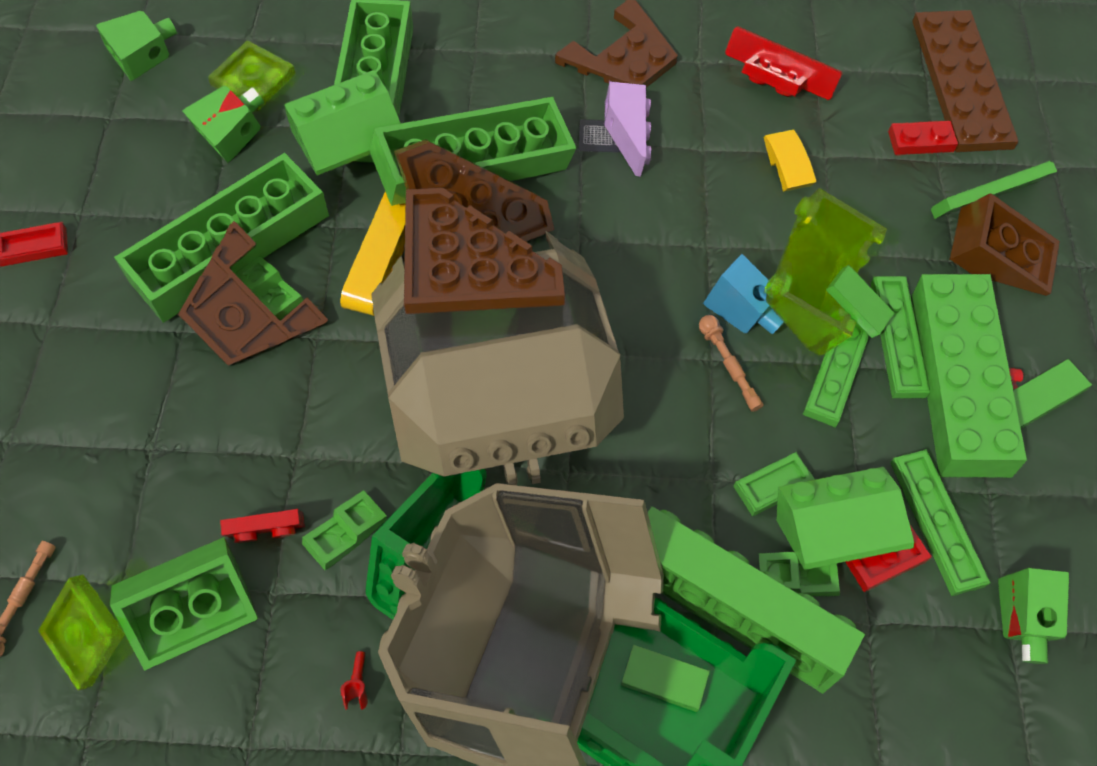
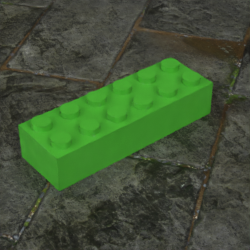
[334,0,413,162]
[370,97,576,206]
[114,153,329,323]
[912,274,1027,478]
[648,506,865,694]

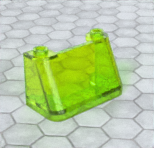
[764,188,887,356]

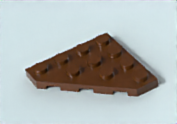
[394,139,555,241]
[404,188,565,314]

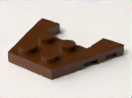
[555,0,678,88]
[178,221,328,366]

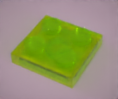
[208,40,296,111]
[38,574,125,691]

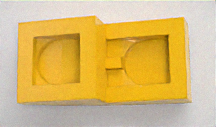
[763,129,816,192]

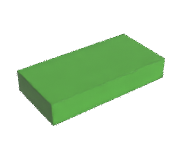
[826,265,894,338]
[733,452,815,517]
[621,645,710,712]

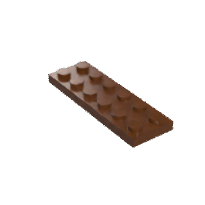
[912,10,1019,152]

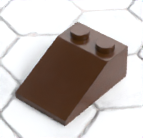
[950,193,1060,296]

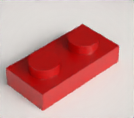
[888,121,958,155]
[220,509,305,543]
[846,525,932,592]

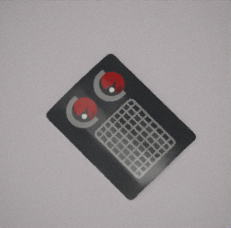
[579,119,621,153]

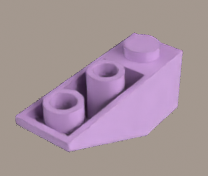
[605,82,651,177]

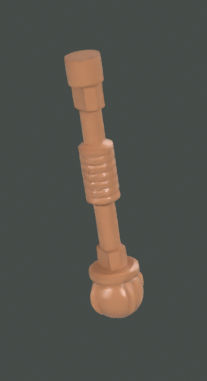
[699,315,764,412]
[0,541,56,657]

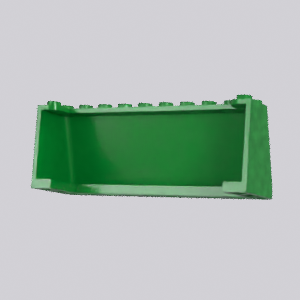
[365,469,796,766]

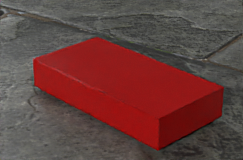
[0,222,68,267]

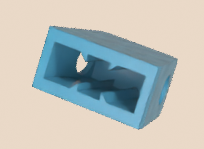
[703,254,786,335]

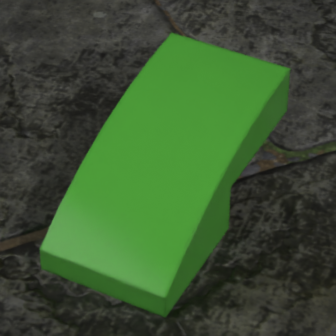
[235,256,303,321]
[302,490,387,571]
[759,552,840,596]

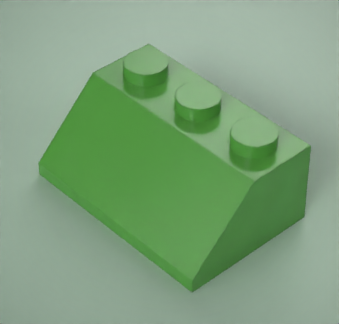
[284,70,401,176]
[776,467,914,570]
[110,537,258,671]

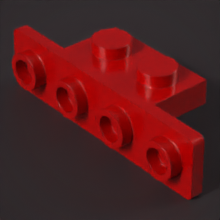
[725,26,842,100]

